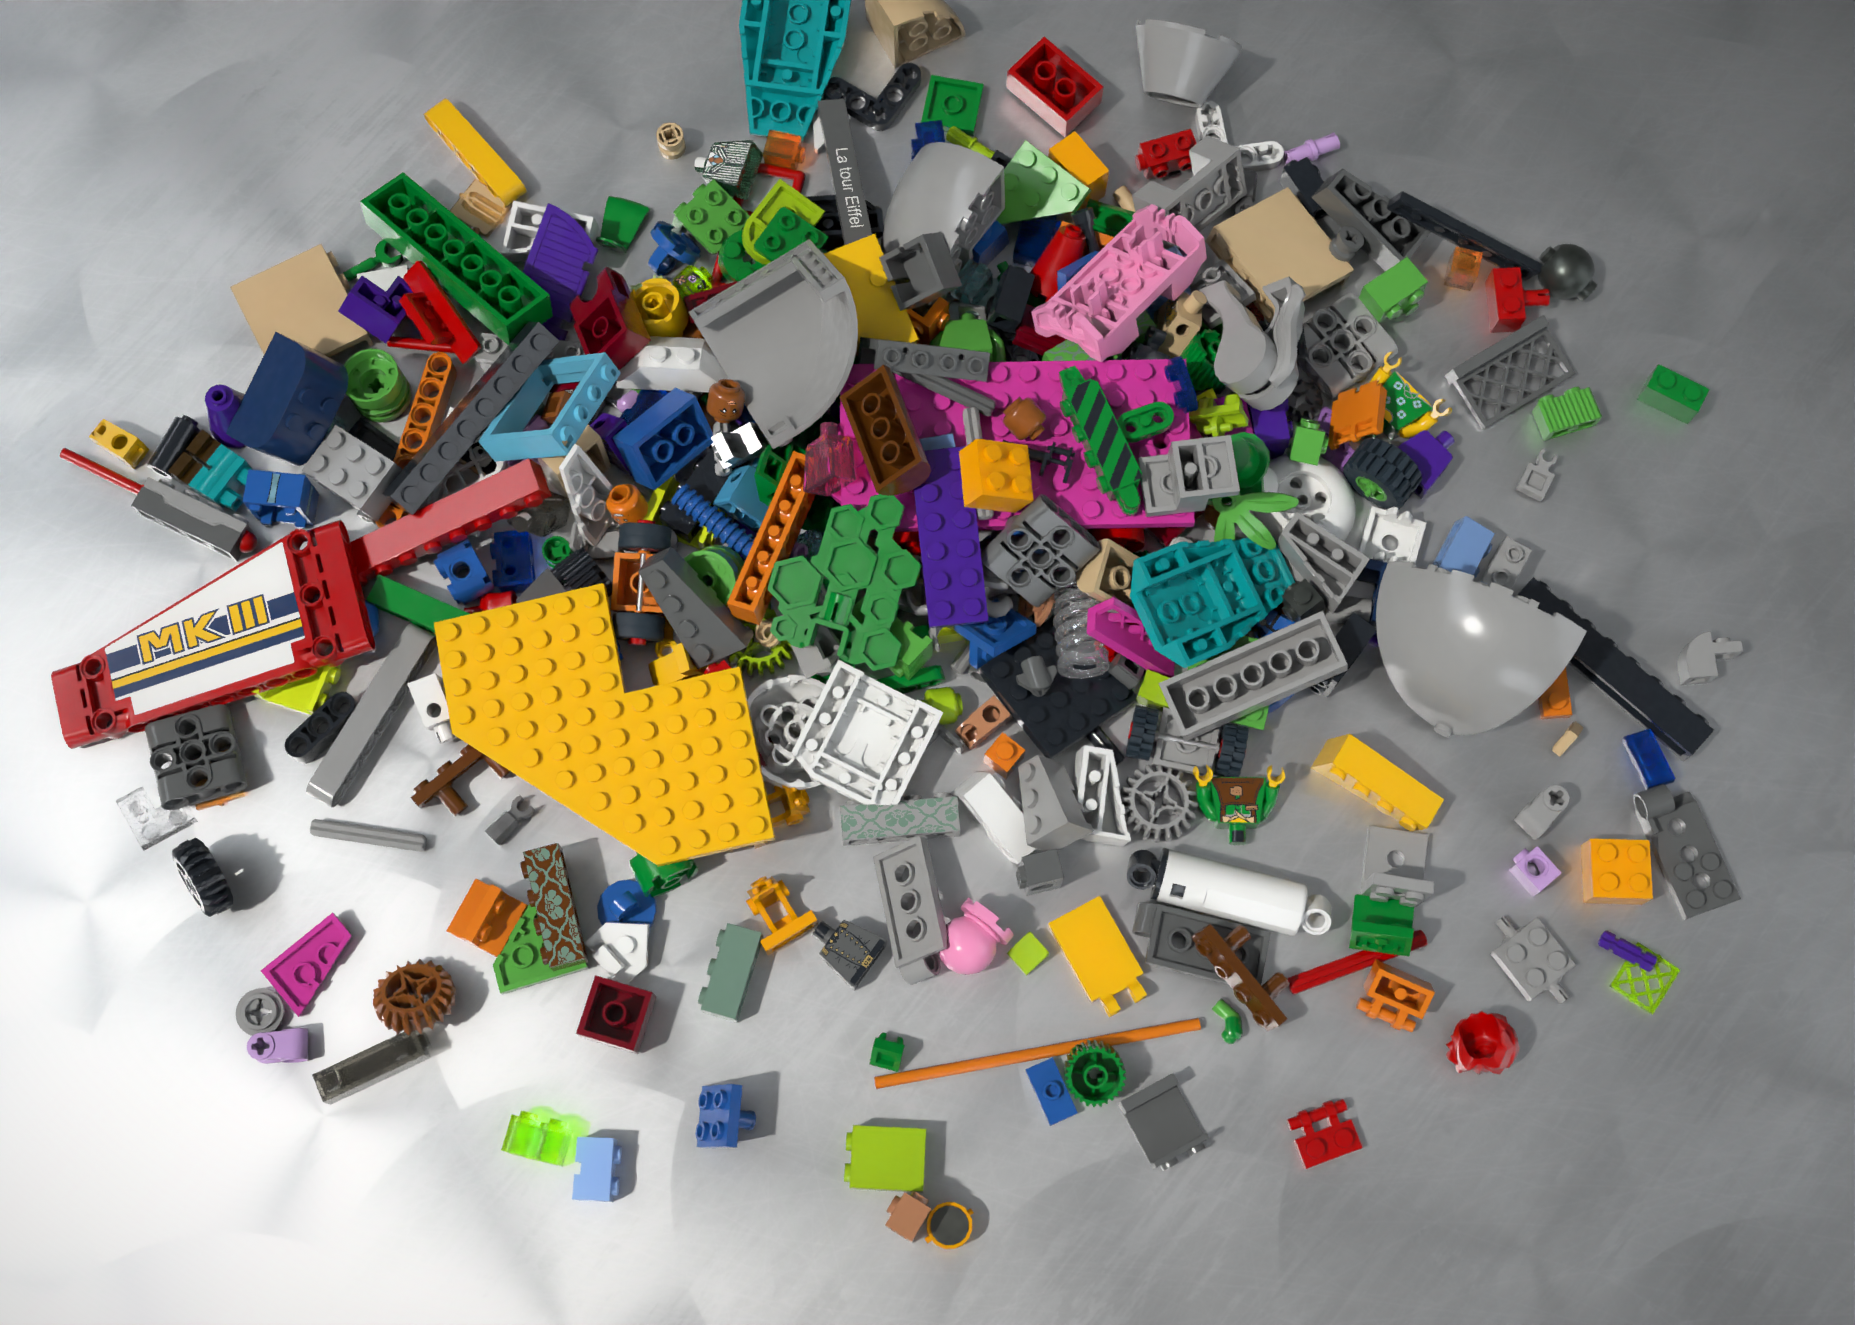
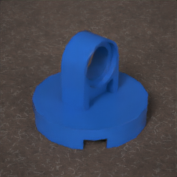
[648,221,701,276]
[597,879,657,929]

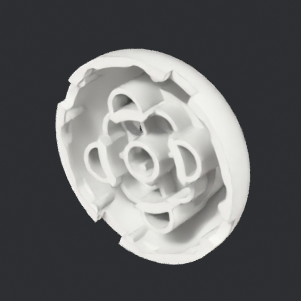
[1255,454,1356,543]
[747,675,826,790]

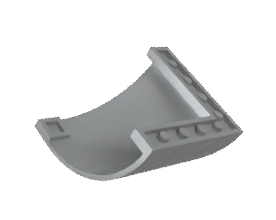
[689,239,858,449]

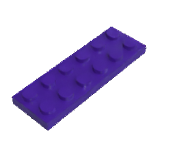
[914,446,989,628]

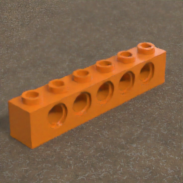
[727,451,825,625]

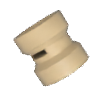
[656,122,686,160]

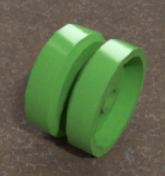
[684,545,744,607]

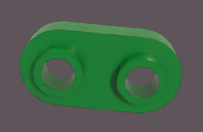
[1118,402,1174,443]

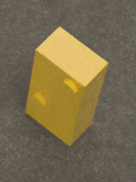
[824,234,919,353]

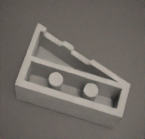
[1276,511,1370,614]
[770,592,844,679]
[1018,755,1094,851]

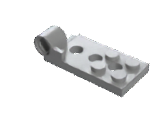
[873,836,948,985]

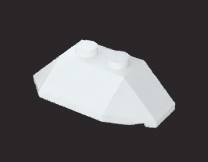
[616,336,729,392]

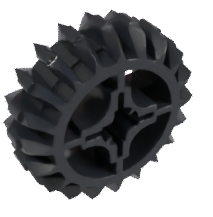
[172,838,233,917]

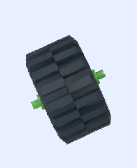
[1343,438,1422,510]

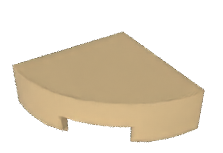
[1552,721,1584,757]

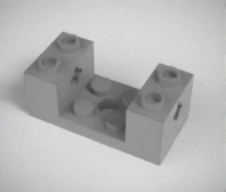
[1132,136,1247,250]

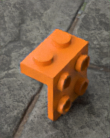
[907,297,950,345]

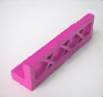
[1086,597,1175,678]

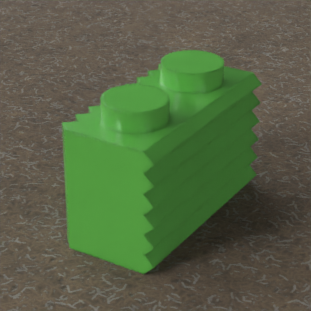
[1532,387,1602,441]

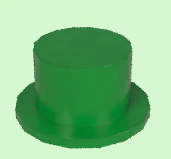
[1231,432,1270,490]

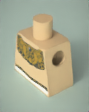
[1154,290,1207,359]

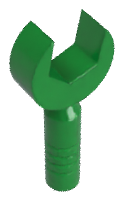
[343,239,404,282]

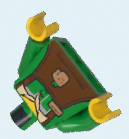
[1193,764,1285,845]

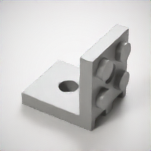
[1360,826,1435,907]

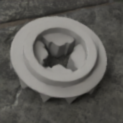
[236,988,285,1036]

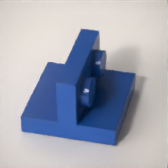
[954,598,1036,669]

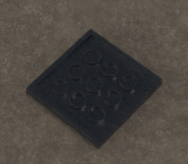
[978,610,1137,759]

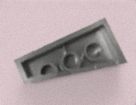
[638,546,755,669]

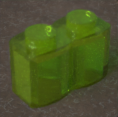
[501,1111,573,1167]

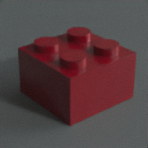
[576,975,656,1054]

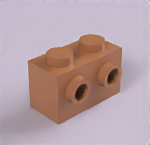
[885,1191,931,1243]

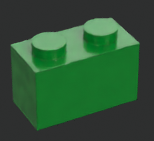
[1637,364,1710,424]

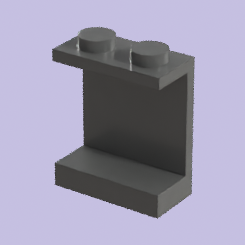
[1118,1073,1209,1171]

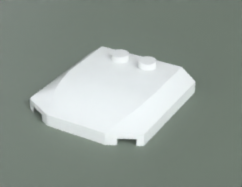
[792,659,943,805]

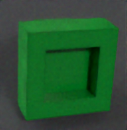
[869,1032,905,1072]

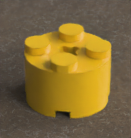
[631,278,689,337]

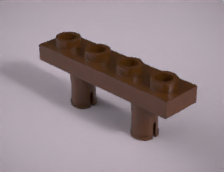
[410,744,511,817]
[1191,924,1289,1031]

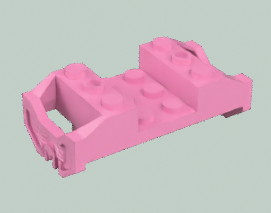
[1031,204,1207,362]

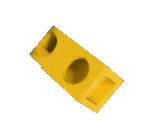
[89,419,150,469]

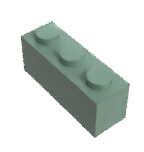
[698,923,764,1023]

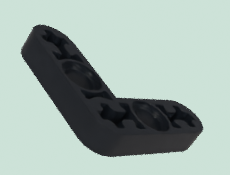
[824,63,921,131]

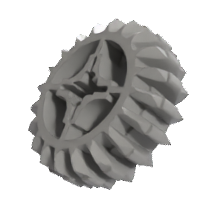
[1120,765,1198,843]

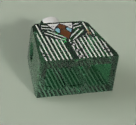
[695,140,764,200]

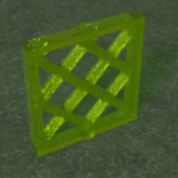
[1609,942,1680,1015]

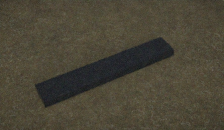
[1387,191,1543,281]

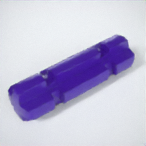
[1598,931,1657,972]

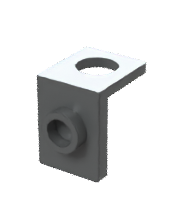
[925,722,964,754]

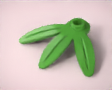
[1212,492,1299,550]

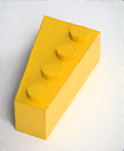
[1311,734,1444,831]

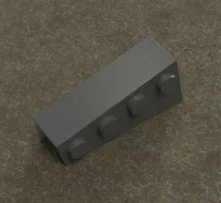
[1312,169,1431,271]

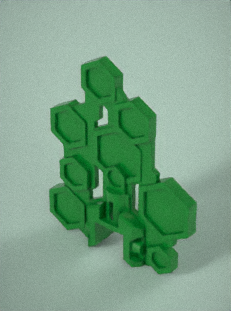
[767,494,922,671]

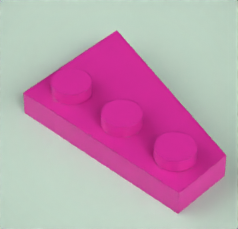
[261,912,353,1017]

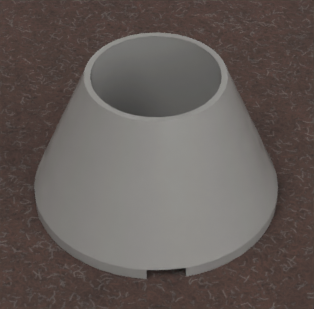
[1135,19,1242,108]

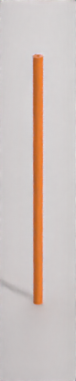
[874,1018,1201,1089]

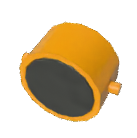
[924,1202,974,1250]

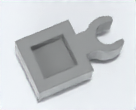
[1515,449,1557,502]

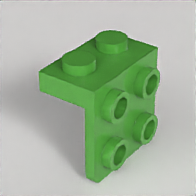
[672,179,750,254]

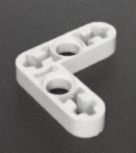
[1195,101,1284,172]

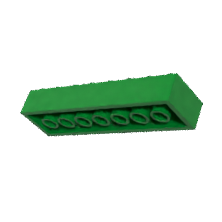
[360,172,553,345]

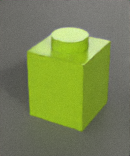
[1136,669,1170,712]

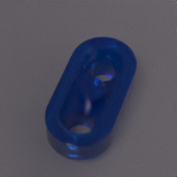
[1164,356,1198,413]

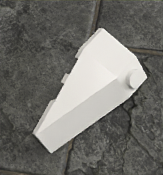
[559,444,614,547]

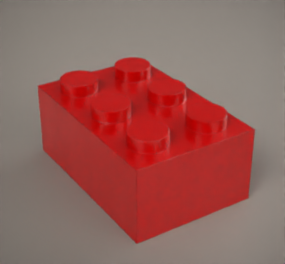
[1006,37,1104,137]

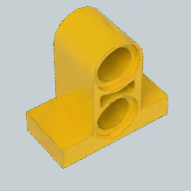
[648,643,714,686]

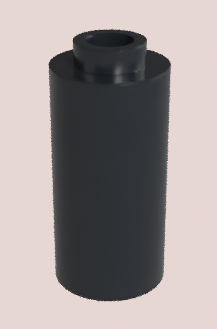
[147,415,201,479]

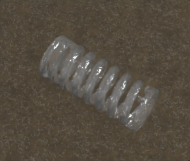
[1052,567,1110,679]

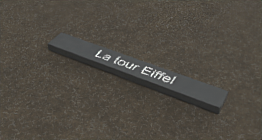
[817,99,872,245]

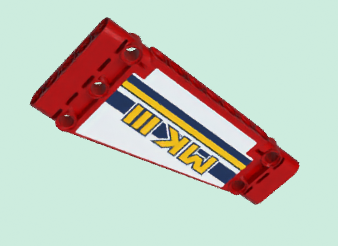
[51,520,375,749]

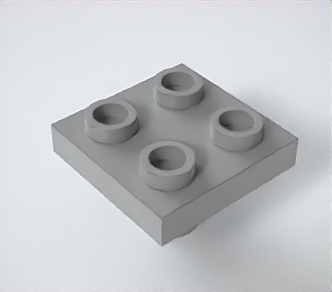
[1190,259,1256,330]

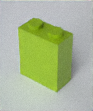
[844,1125,926,1193]

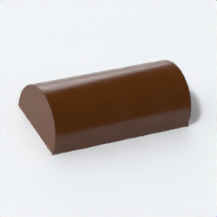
[840,364,931,496]

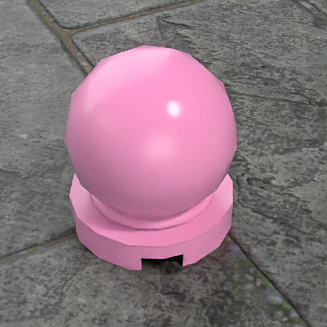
[939,897,1014,975]

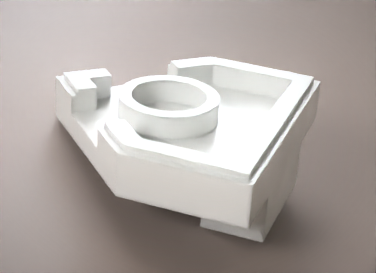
[585,922,650,985]

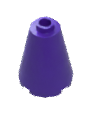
[205,384,245,449]

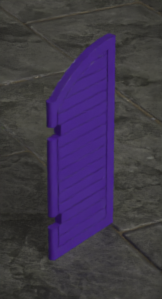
[523,203,599,341]

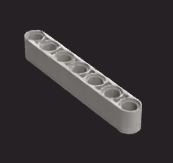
[306,623,437,807]

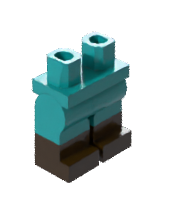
[168,429,253,511]

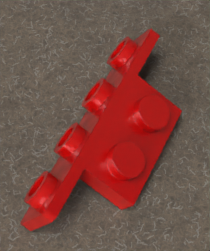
[399,260,482,364]

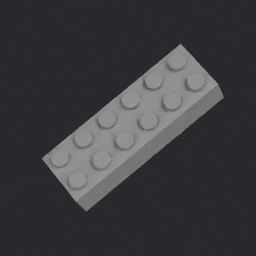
[1159,611,1348,742]

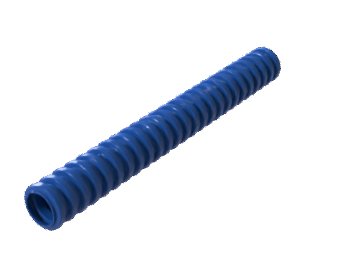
[671,483,838,612]

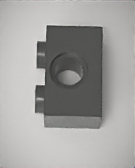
[1016,849,1064,896]

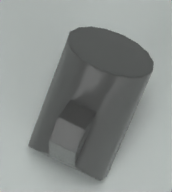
[1016,656,1057,697]

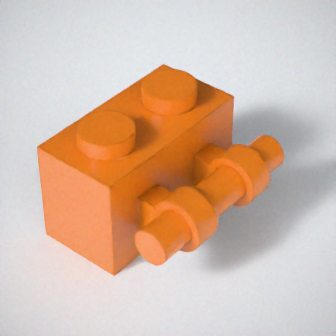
[1356,959,1435,1033]

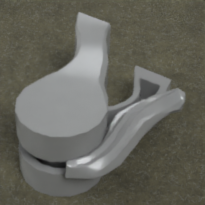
[1199,277,1306,411]

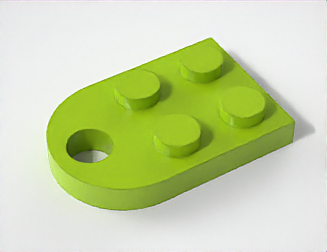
[742,179,825,265]

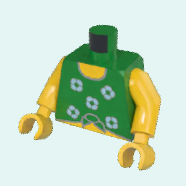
[1367,351,1452,440]

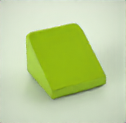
[1007,931,1049,976]

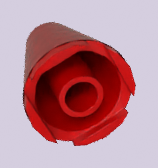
[1029,224,1086,302]

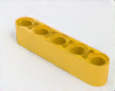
[423,98,527,208]

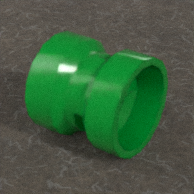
[542,536,573,569]

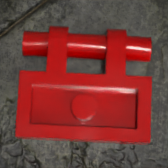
[1286,1099,1363,1170]

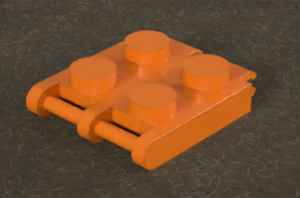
[1328,380,1387,450]

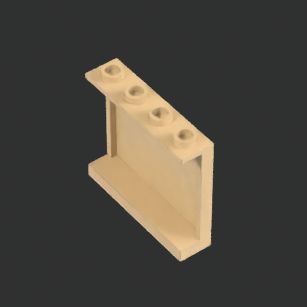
[1205,187,1354,323]
[230,244,374,357]

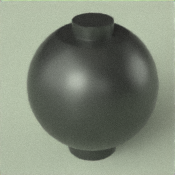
[1538,244,1597,301]

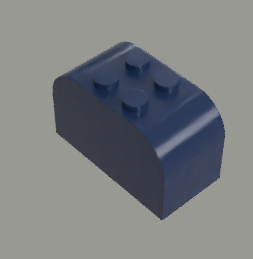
[226,332,348,466]

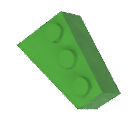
[852,595,933,680]

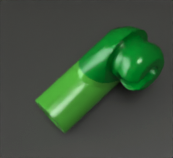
[1212,998,1243,1044]

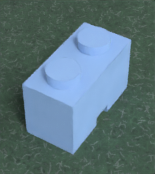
[572,1137,622,1202]

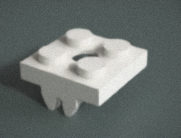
[1358,506,1427,563]

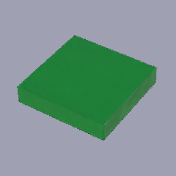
[921,75,984,137]

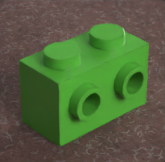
[1286,418,1329,466]

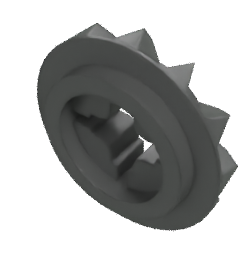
[1286,378,1324,422]

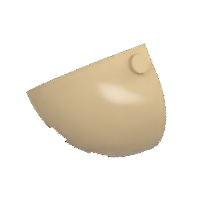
[865,0,965,68]

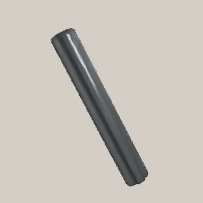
[892,371,996,416]

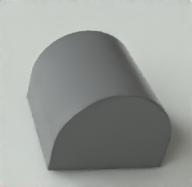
[1107,653,1145,689]

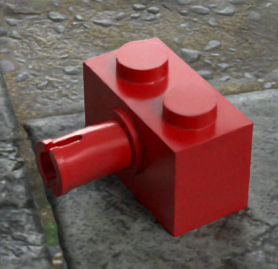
[1485,267,1550,333]

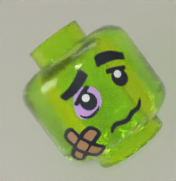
[672,265,713,303]

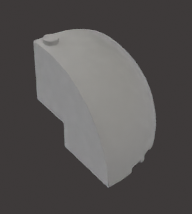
[881,142,1005,317]
[1376,561,1587,737]

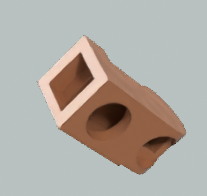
[955,695,1013,750]

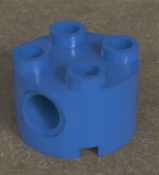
[433,539,495,605]

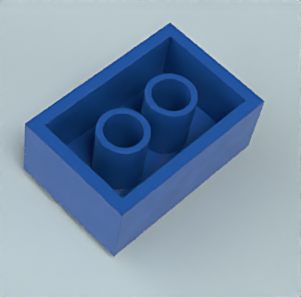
[612,388,713,490]

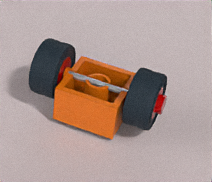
[611,520,672,646]

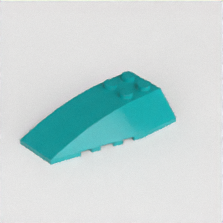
[739,0,851,142]
[1130,537,1295,668]

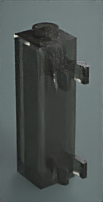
[312,1030,432,1105]

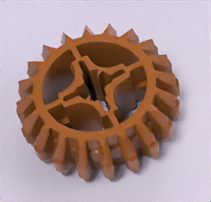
[373,959,456,1036]

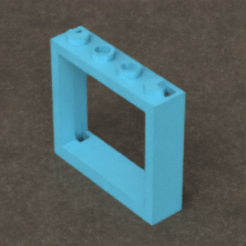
[478,352,621,462]

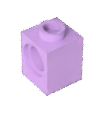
[1509,846,1561,896]

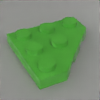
[996,140,1091,225]
[493,904,589,995]

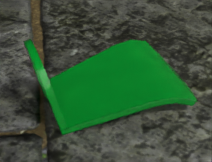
[596,196,650,253]

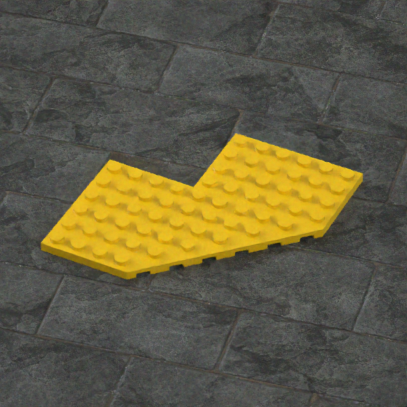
[434,583,776,867]

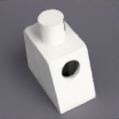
[408,673,456,744]

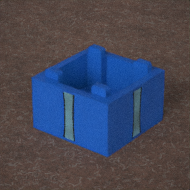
[242,469,320,529]

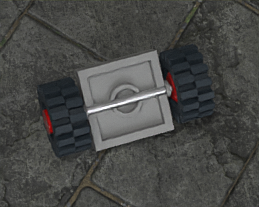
[1126,705,1249,778]

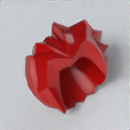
[1446,1011,1520,1075]

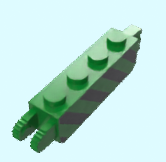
[1059,366,1142,516]

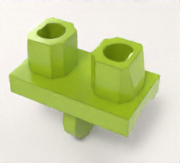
[1189,394,1249,437]

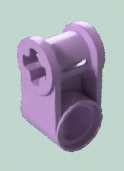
[247,1028,308,1064]

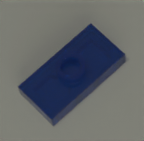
[1622,728,1676,790]

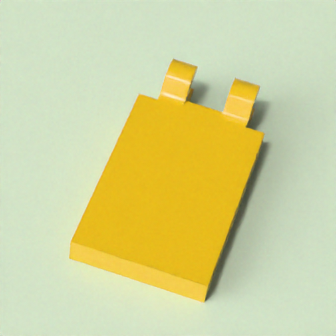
[1048,896,1147,1017]

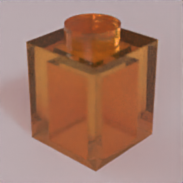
[763,129,806,170]
[1443,246,1483,291]

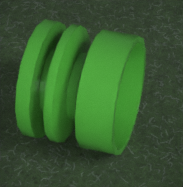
[344,348,412,422]

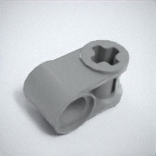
[1513,785,1570,840]

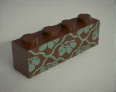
[520,843,589,971]

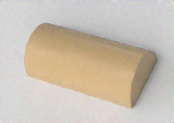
[1076,539,1140,613]

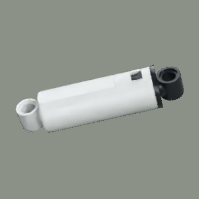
[1127,848,1331,936]

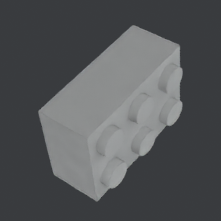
[302,425,403,522]

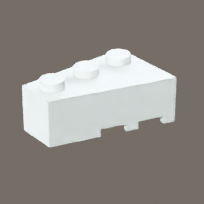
[501,201,599,262]
[1072,745,1131,847]
[951,771,1036,864]

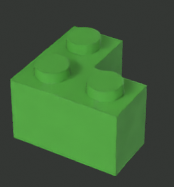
[1359,257,1428,323]

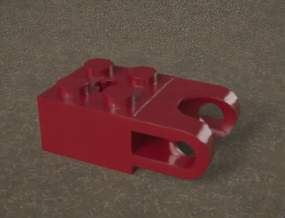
[569,267,651,371]

